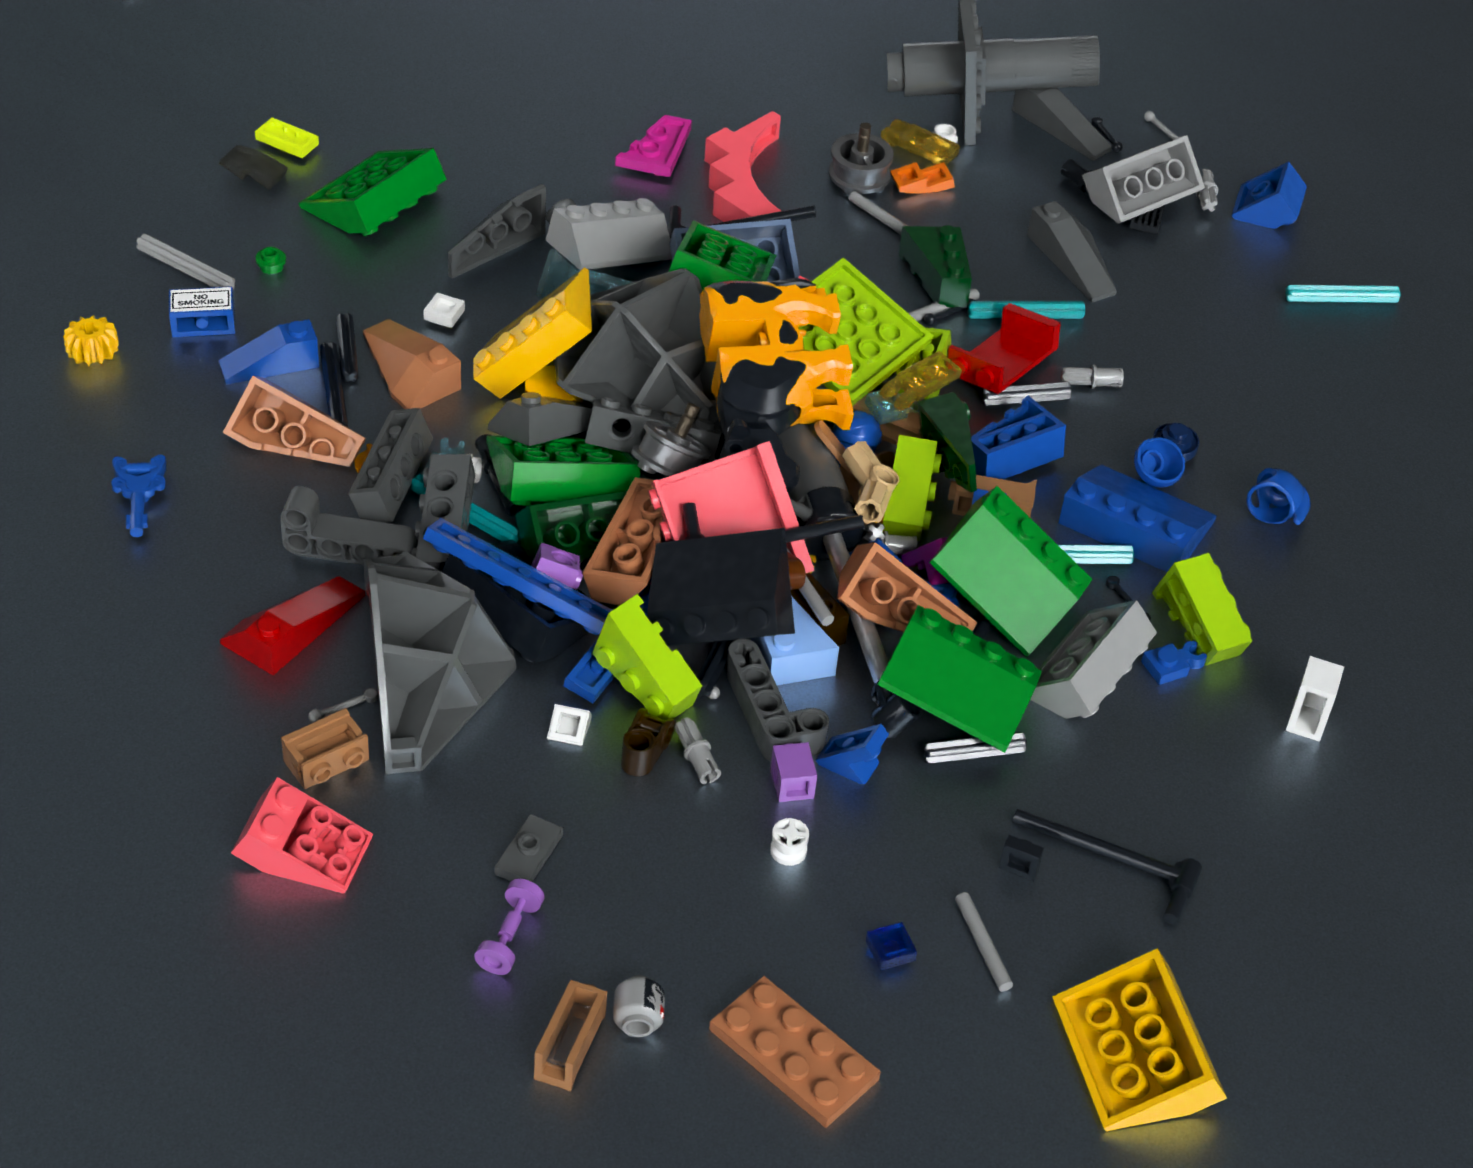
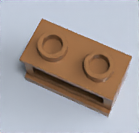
[281,708,369,790]

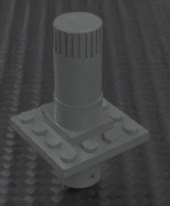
[887,0,1100,145]

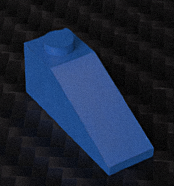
[219,319,319,385]

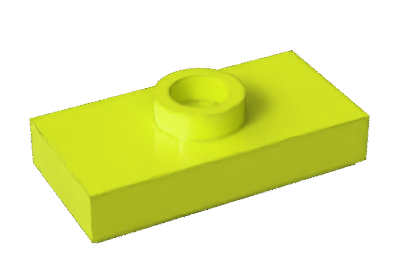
[255,117,319,158]

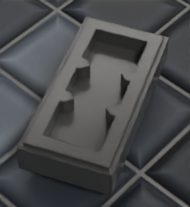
[495,814,563,882]

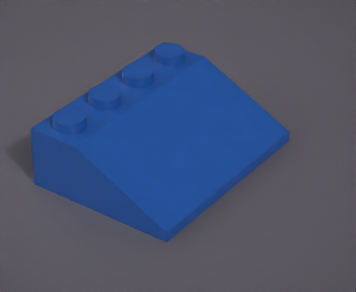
[1058,464,1217,572]

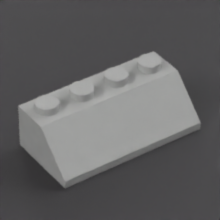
[1082,135,1205,223]
[546,198,672,270]
[1030,600,1157,719]

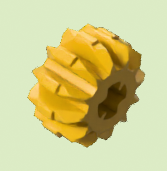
[63,315,119,366]

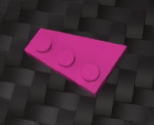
[615,115,692,177]

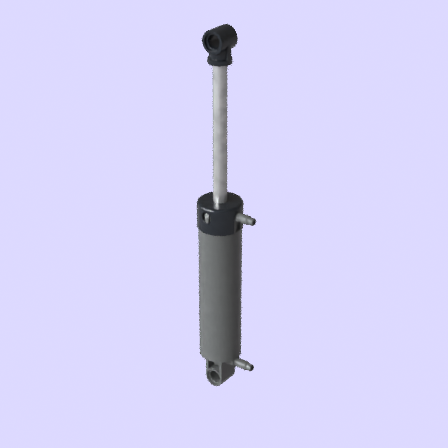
[779,422,922,739]

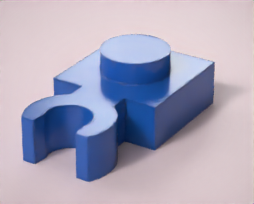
[1141,641,1207,685]

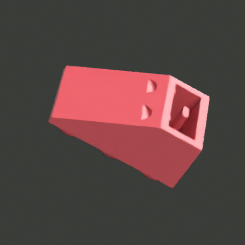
[231,777,374,894]

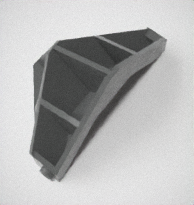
[554,268,723,438]
[363,551,516,774]

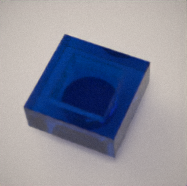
[866,922,917,971]

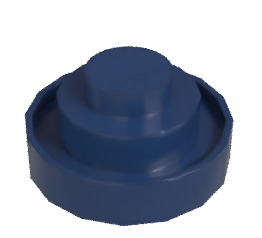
[1153,423,1200,462]

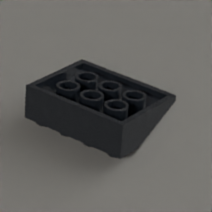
[647,528,795,646]
[442,540,590,663]

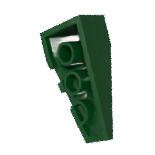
[918,392,977,492]
[515,491,627,563]

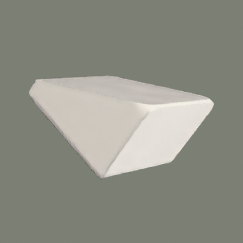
[547,704,592,746]

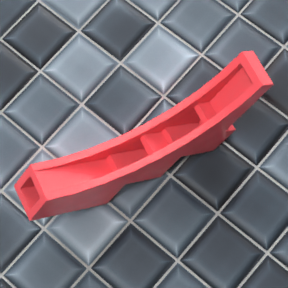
[704,111,781,222]

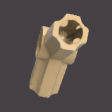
[842,441,899,525]

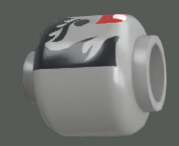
[613,975,665,1037]

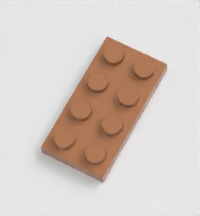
[709,976,881,1128]

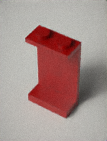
[947,303,1061,394]

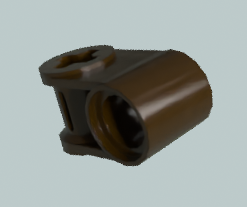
[621,708,676,777]

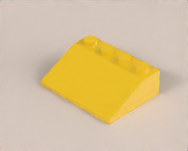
[473,267,592,399]
[1052,948,1227,1131]

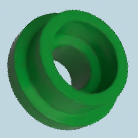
[255,247,286,274]

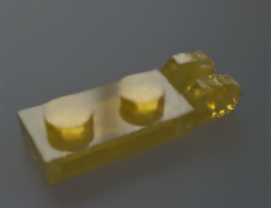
[880,119,960,165]
[879,351,962,412]

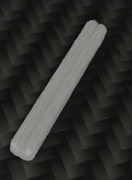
[136,234,236,290]

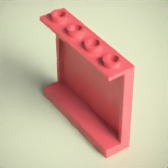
[648,441,815,573]

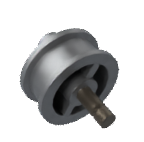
[829,122,894,195]
[631,402,711,477]

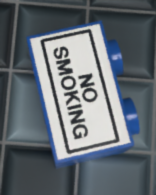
[169,286,235,337]

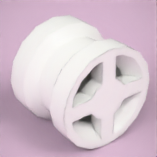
[770,818,809,866]

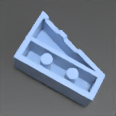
[750,596,839,686]

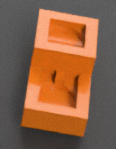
[890,162,955,194]

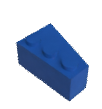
[971,395,1066,479]

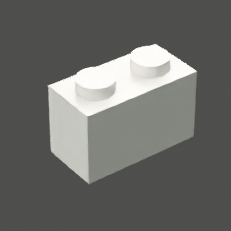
[1286,656,1345,742]

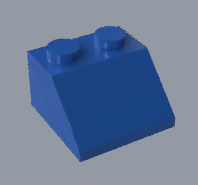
[1231,161,1307,229]

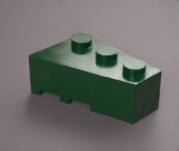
[899,225,972,308]

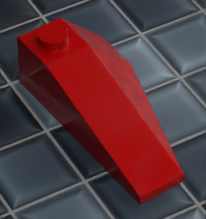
[220,576,366,676]

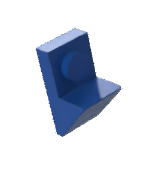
[815,724,889,784]

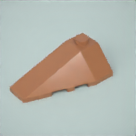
[363,319,461,409]
[222,376,366,467]
[583,477,663,605]
[837,542,977,632]

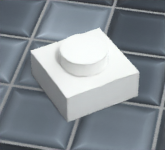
[424,293,465,328]

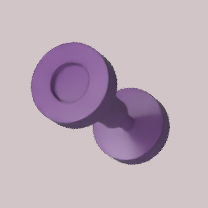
[474,879,545,975]

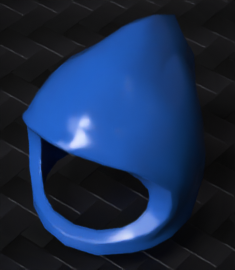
[1246,468,1311,525]

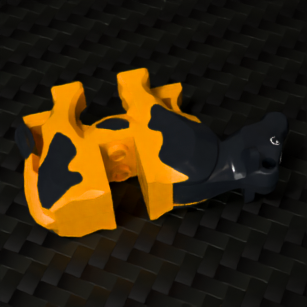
[699,278,854,493]

